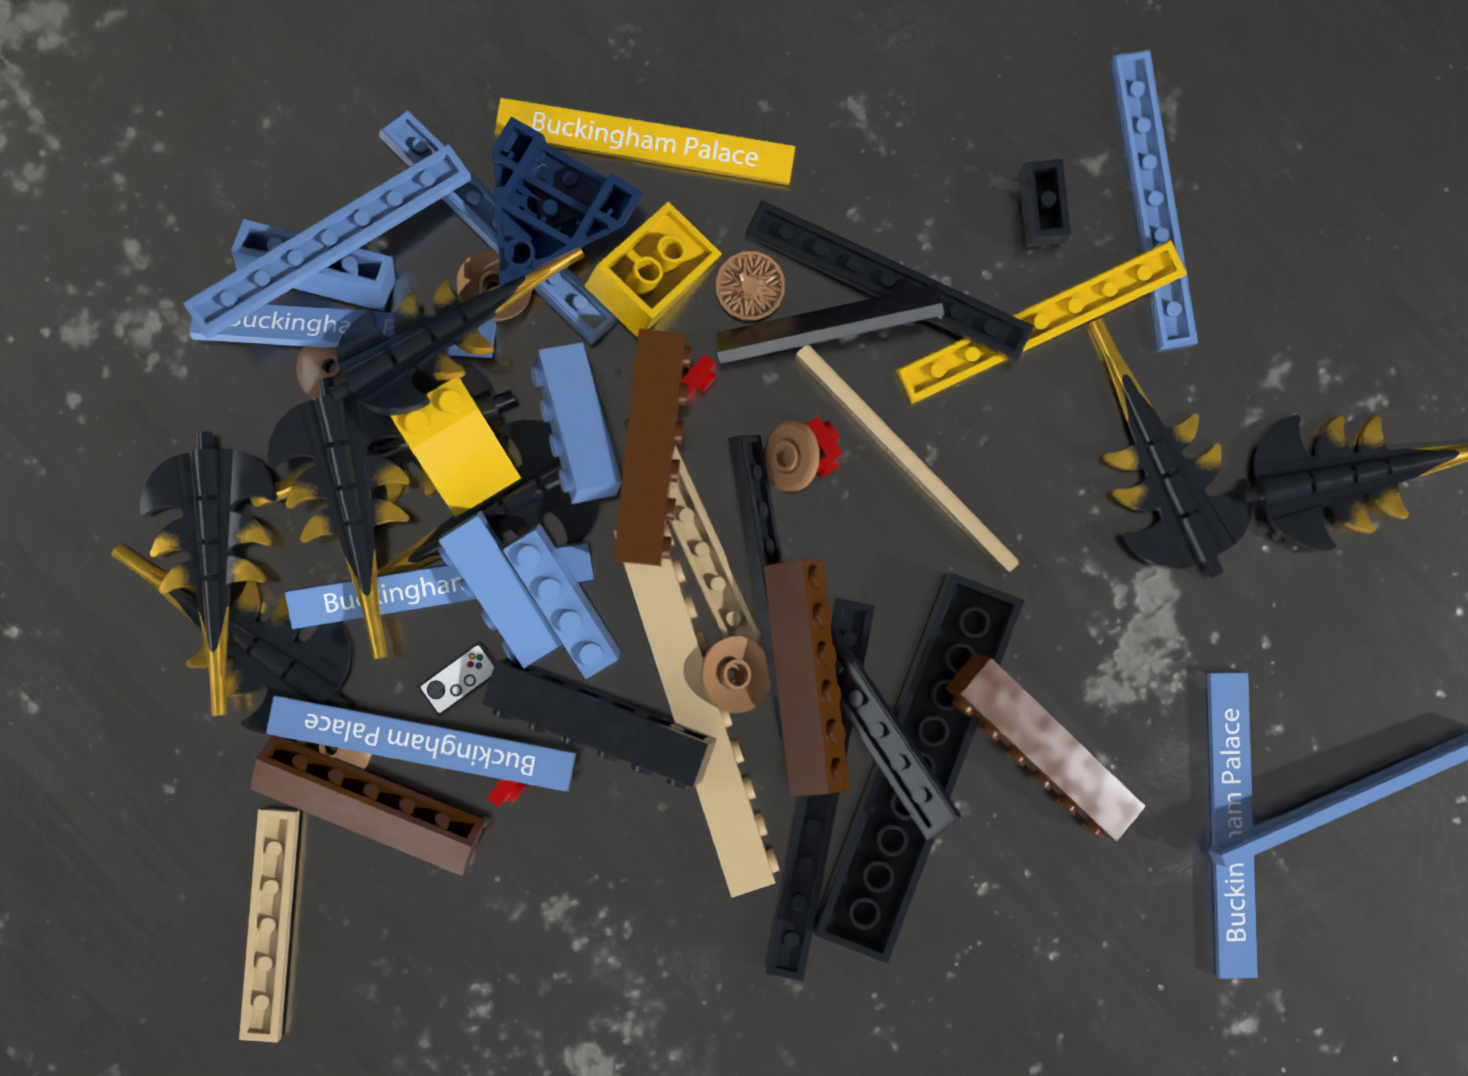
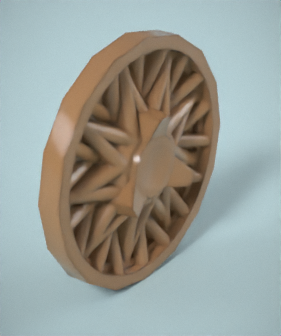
[716,251,785,321]
[764,421,820,491]

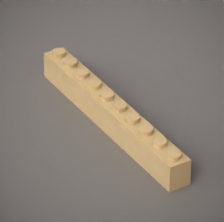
[613,523,780,898]

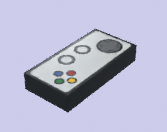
[417,641,495,717]

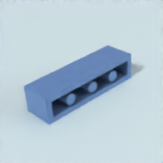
[231,219,395,311]
[530,342,622,504]
[438,510,563,668]
[503,523,620,679]

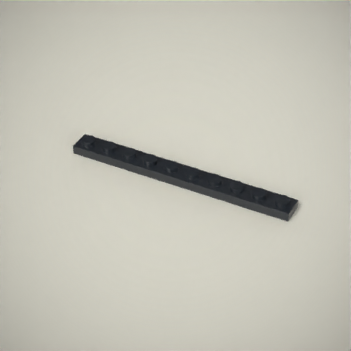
[766,598,875,981]

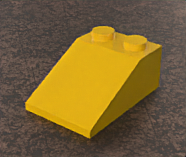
[584,202,722,338]
[391,378,521,518]

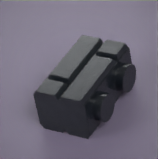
[1018,159,1071,247]

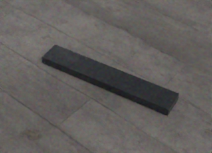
[717,283,944,363]
[830,625,962,840]

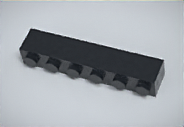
[482,657,717,790]

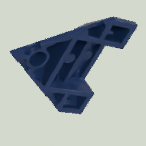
[492,116,644,287]

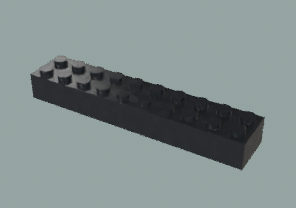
[813,573,1025,964]

